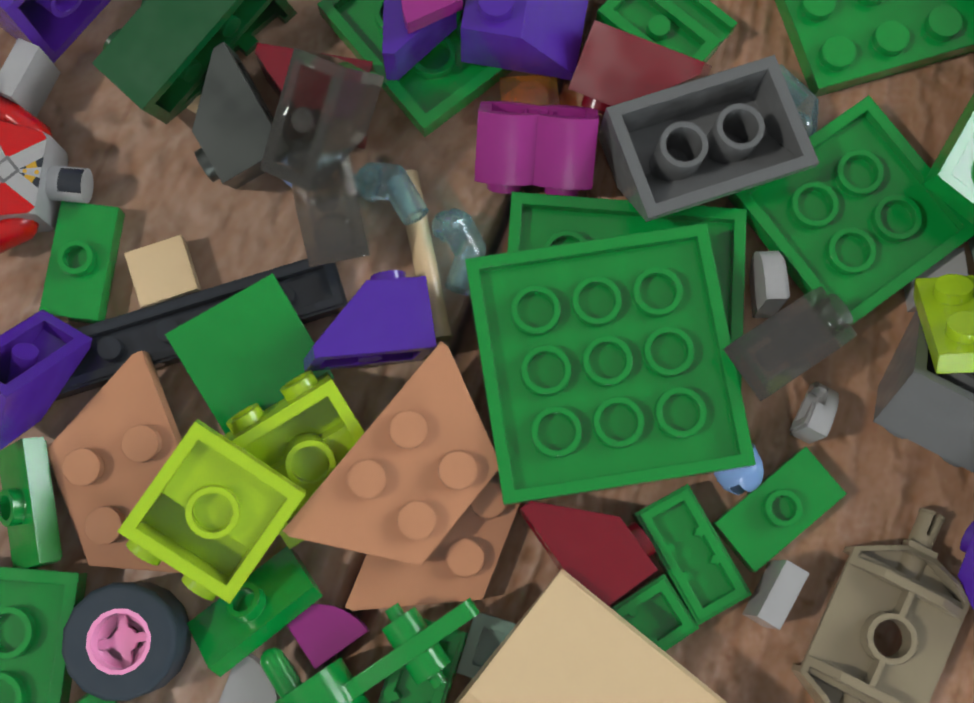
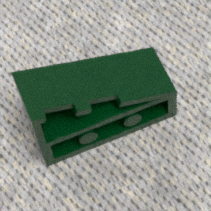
[92,0,297,124]

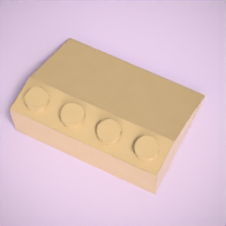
[453,569,727,703]

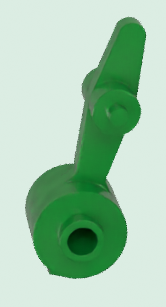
[260,598,480,703]

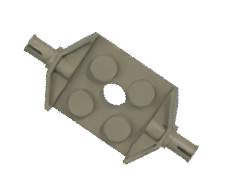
[791,508,970,703]

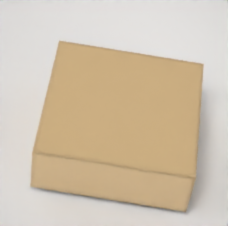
[124,235,201,308]

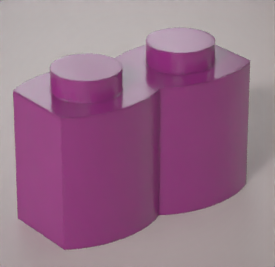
[474,101,599,197]

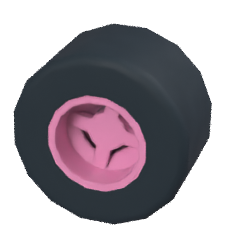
[62,582,191,701]

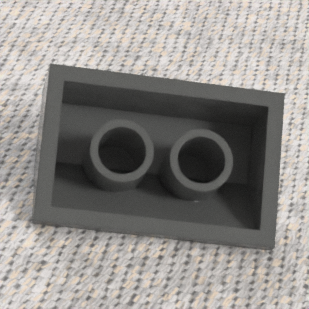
[597,55,819,222]
[873,310,974,473]

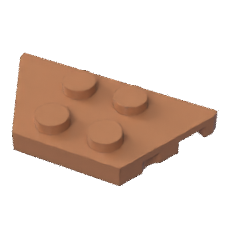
[283,341,498,566]
[47,350,182,573]
[345,442,520,611]

